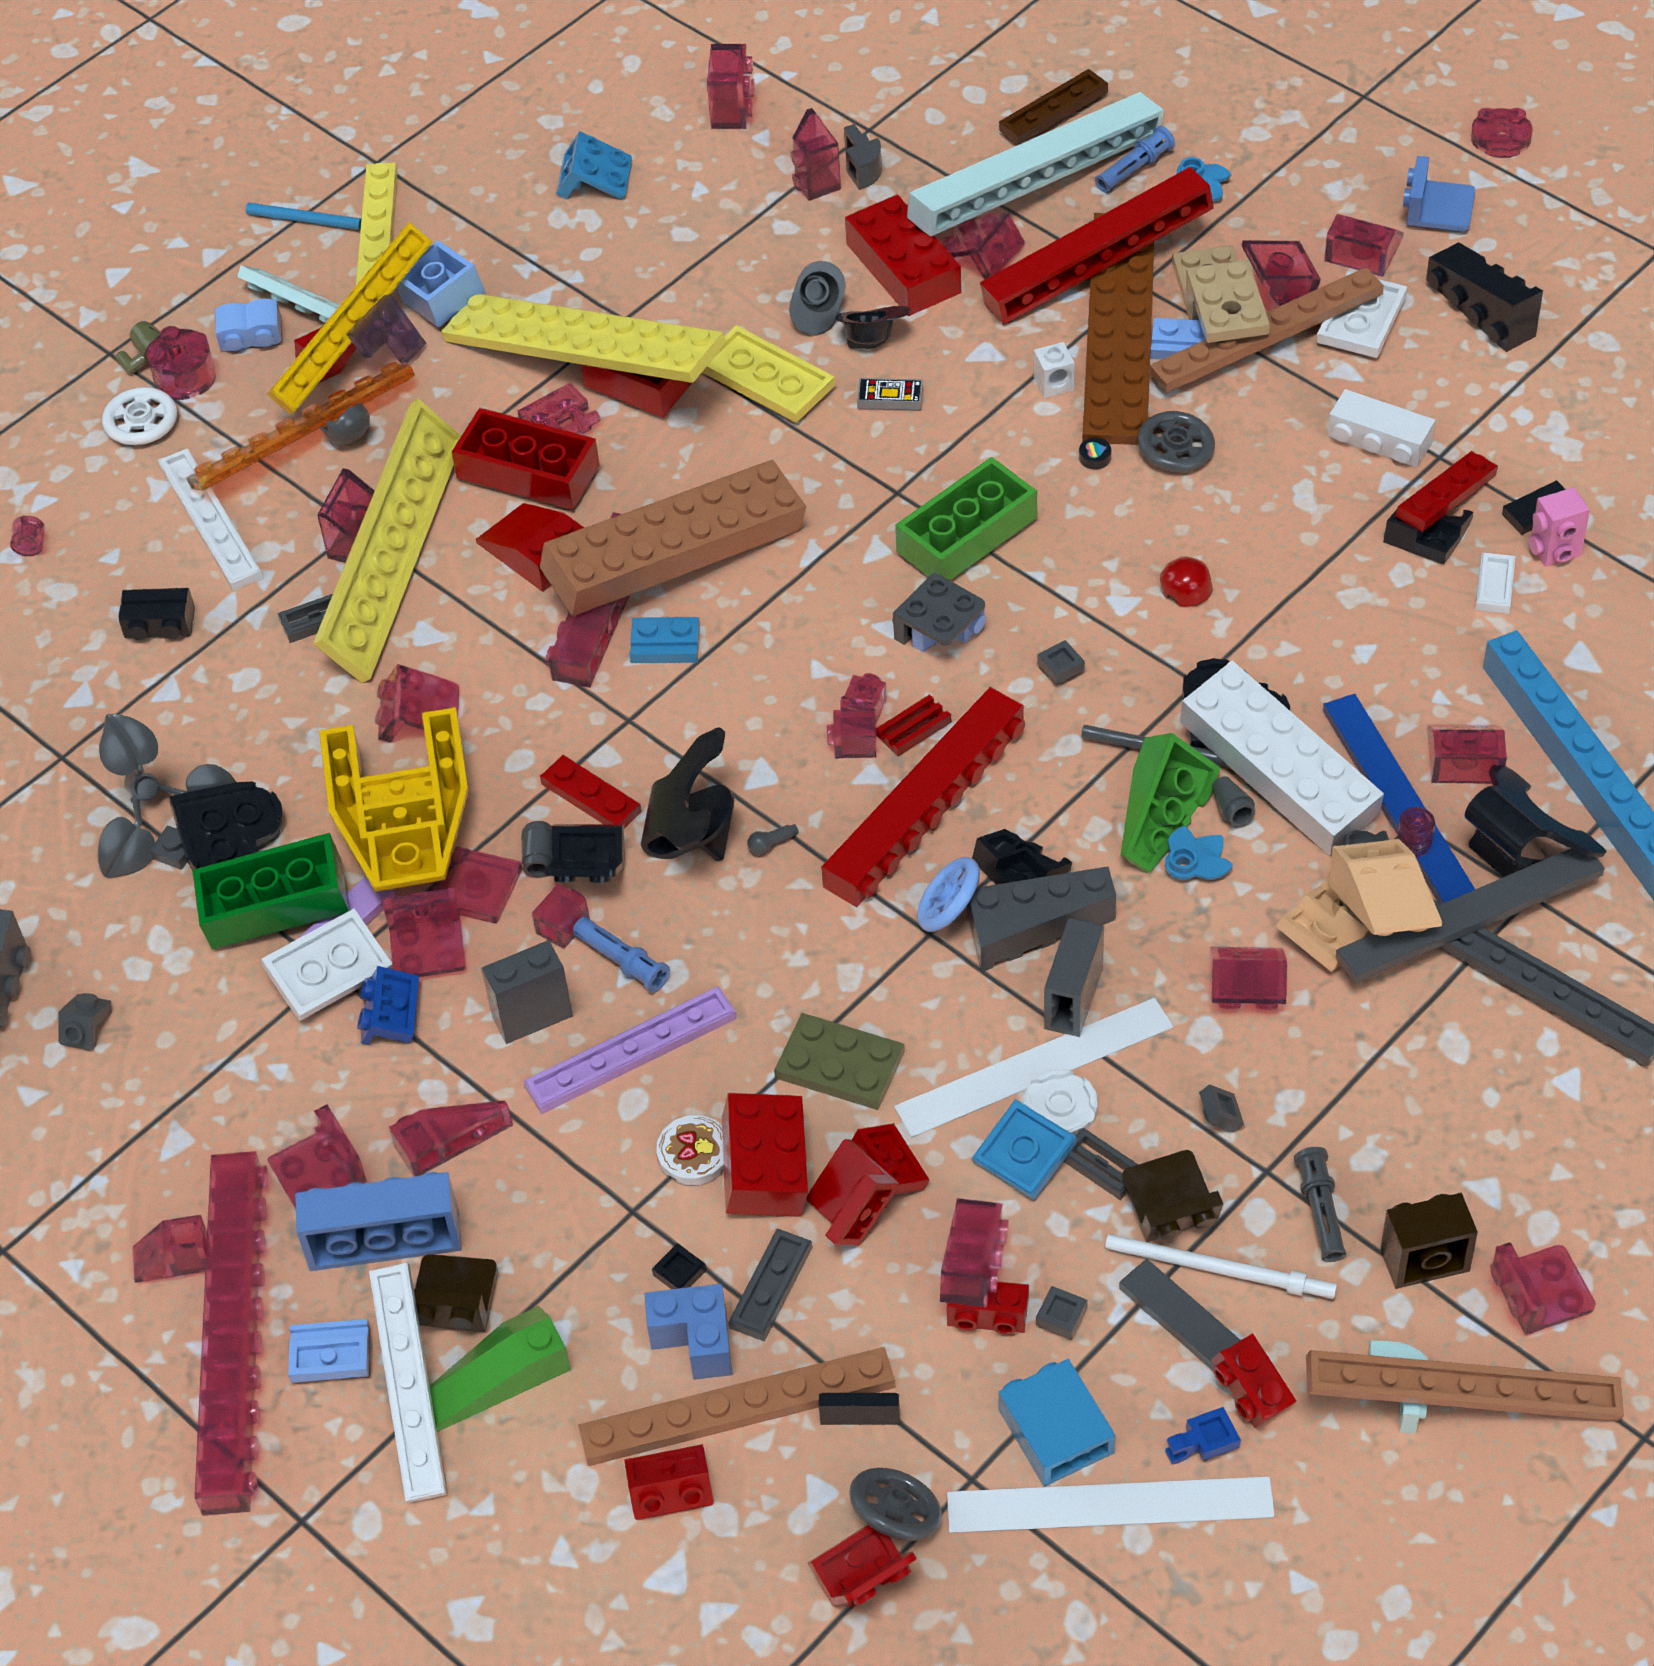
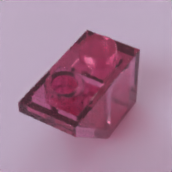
[132,1214,212,1283]

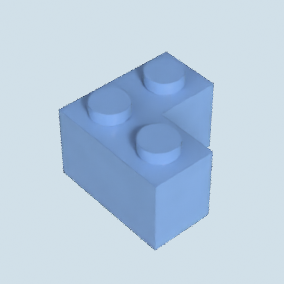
[644,1284,732,1380]

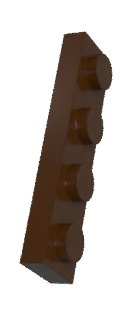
[999,69,1108,145]

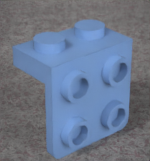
[1403,156,1475,231]

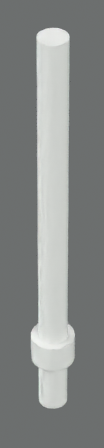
[1105,1234,1337,1299]

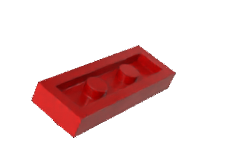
[540,755,642,829]

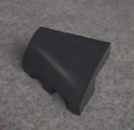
[1383,509,1474,564]
[972,829,1072,885]

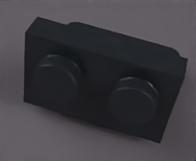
[545,824,624,883]

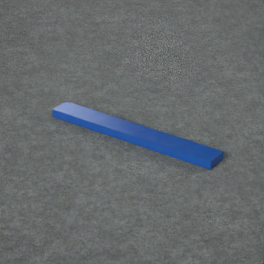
[1323,694,1475,904]

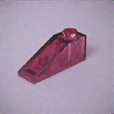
[389,1100,513,1177]

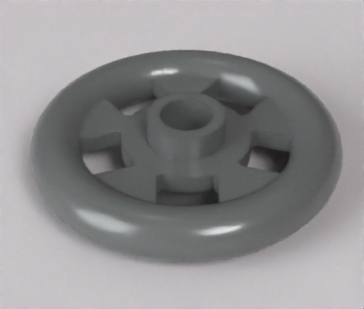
[1138,411,1215,472]
[849,1467,942,1541]

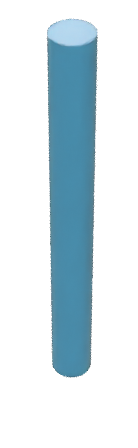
[246,202,362,230]

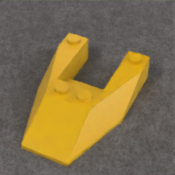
[319,707,469,892]

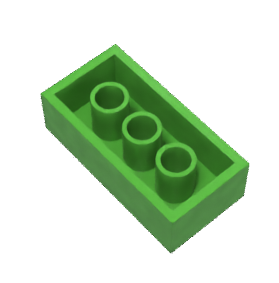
[895,457,1037,581]

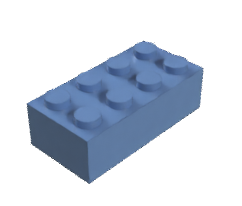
[295,1172,462,1271]

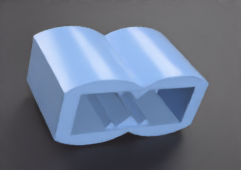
[215,299,282,352]

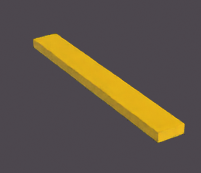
[266,222,433,415]

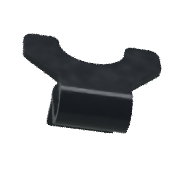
[641,727,734,861]
[1464,765,1606,877]

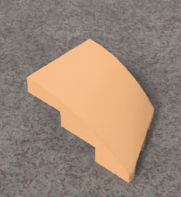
[1275,873,1372,972]

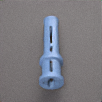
[1095,126,1175,193]
[573,916,670,993]

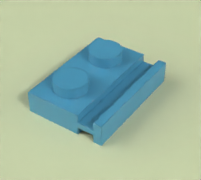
[629,617,700,663]

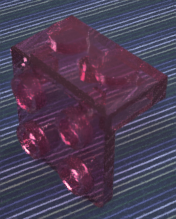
[941,212,1025,280]
[375,664,459,743]
[1490,1242,1596,1335]

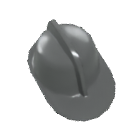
[789,261,846,335]

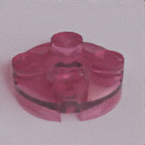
[1471,108,1533,158]

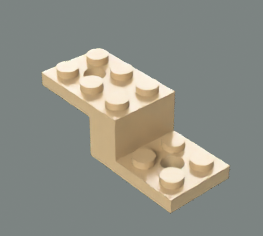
[1172,245,1270,343]

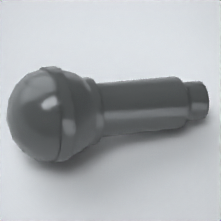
[747,824,799,856]

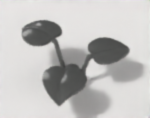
[98,714,236,878]

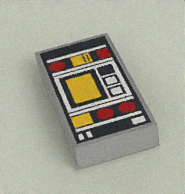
[857,378,923,410]

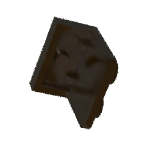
[1121,1150,1224,1242]
[414,1254,498,1331]

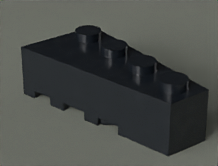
[1426,242,1543,352]

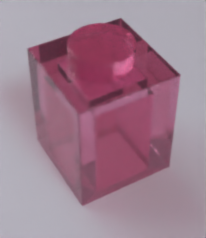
[827,709,876,759]
[532,884,590,949]

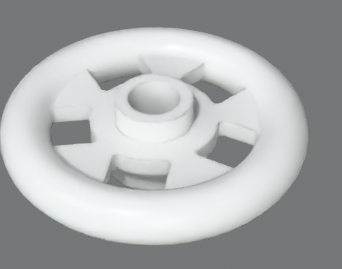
[102,387,177,445]

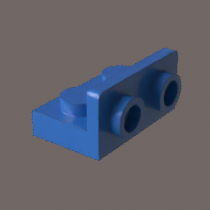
[357,966,419,1045]

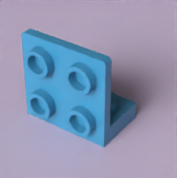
[556,131,632,199]

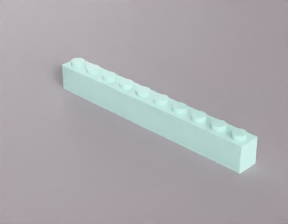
[907,92,1164,237]

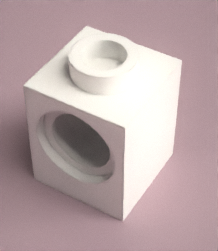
[1034,342,1075,398]

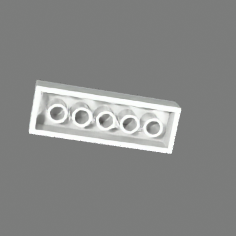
[1180,660,1384,856]

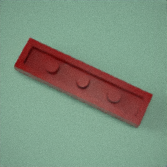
[1395,451,1498,532]

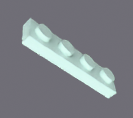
[237,265,340,322]

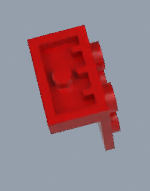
[806,1139,900,1245]

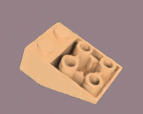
[1329,839,1442,936]

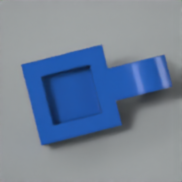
[1165,1407,1241,1464]

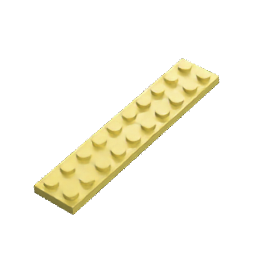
[441,294,726,383]
[313,398,461,683]

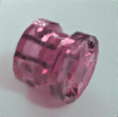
[10,516,45,557]

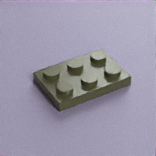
[774,1013,905,1110]

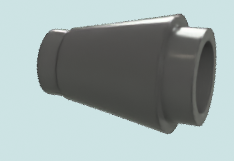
[1212,776,1255,826]

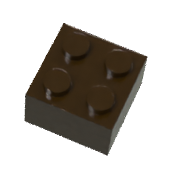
[1380,1192,1478,1289]

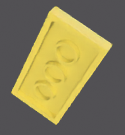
[702,325,836,423]

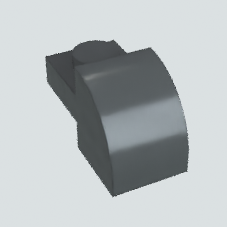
[844,124,882,190]

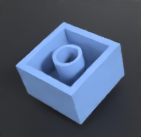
[396,240,485,328]

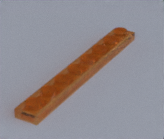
[186,362,415,491]

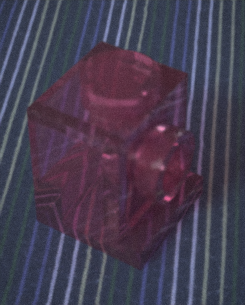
[840,673,887,730]

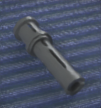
[1294,1147,1346,1262]

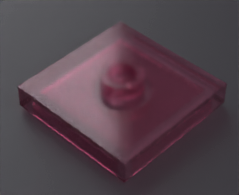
[430,846,523,924]

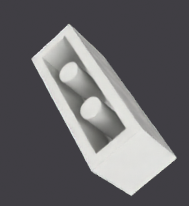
[1327,389,1436,468]

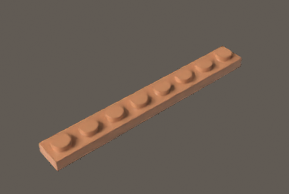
[1150,267,1384,393]
[578,1347,895,1466]
[1306,1350,1624,1421]

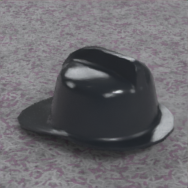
[835,306,911,349]

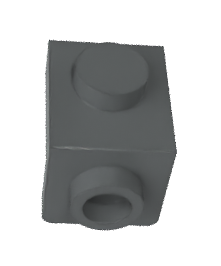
[58,993,111,1050]

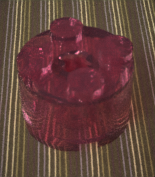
[146,326,216,400]

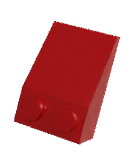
[476,503,584,592]

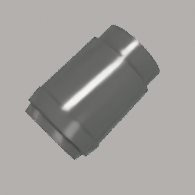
[521,821,553,878]

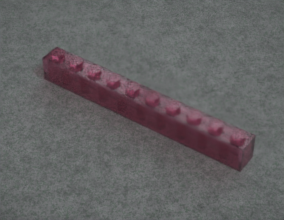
[194,1151,268,1516]

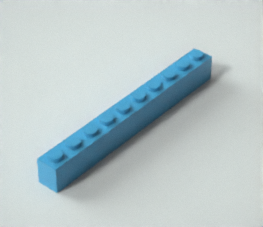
[1483,630,1654,900]

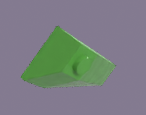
[1120,733,1221,873]
[430,1306,571,1432]

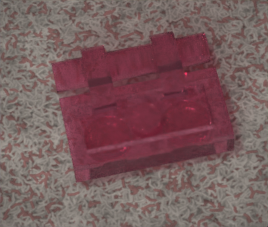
[517,382,601,434]

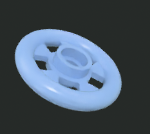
[917,857,980,932]

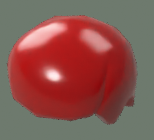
[1160,556,1213,607]

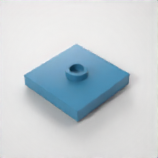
[971,1099,1078,1201]

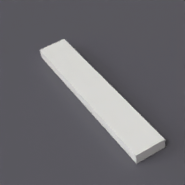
[158,448,263,591]
[369,1263,447,1503]

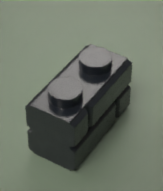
[118,588,195,640]

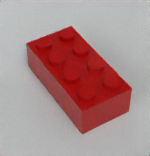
[845,194,962,317]
[451,408,600,510]

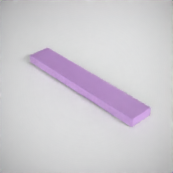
[524,986,736,1114]

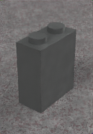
[1044,918,1104,1037]
[481,940,573,1044]

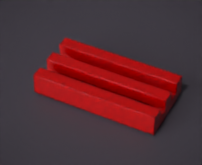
[876,694,952,756]

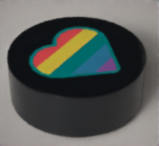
[1079,438,1111,469]

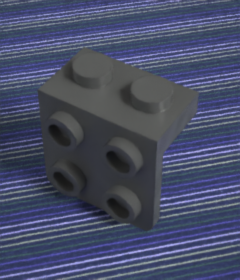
[892,572,985,646]

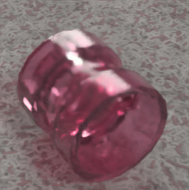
[1397,807,1435,857]

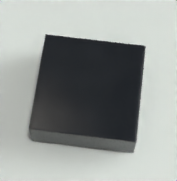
[652,1243,707,1289]

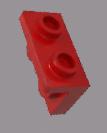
[852,1123,930,1208]
[946,1277,1029,1334]
[1211,1333,1297,1428]
[624,1444,714,1520]

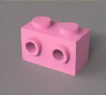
[1529,487,1590,567]

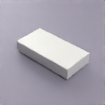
[1475,552,1516,614]

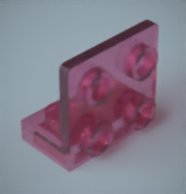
[383,888,466,977]
[267,1104,367,1210]

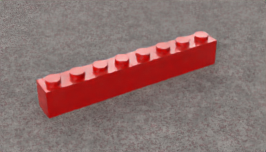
[980,167,1214,325]
[821,687,1025,908]

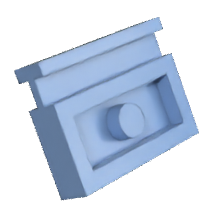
[1150,318,1205,359]
[288,1319,370,1383]

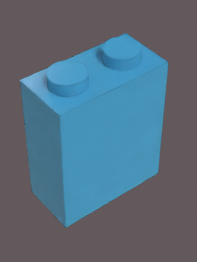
[998,1358,1115,1487]

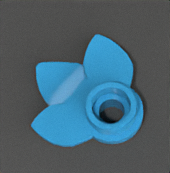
[1177,157,1231,202]
[1165,826,1232,880]

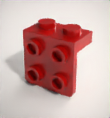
[807,1525,917,1608]

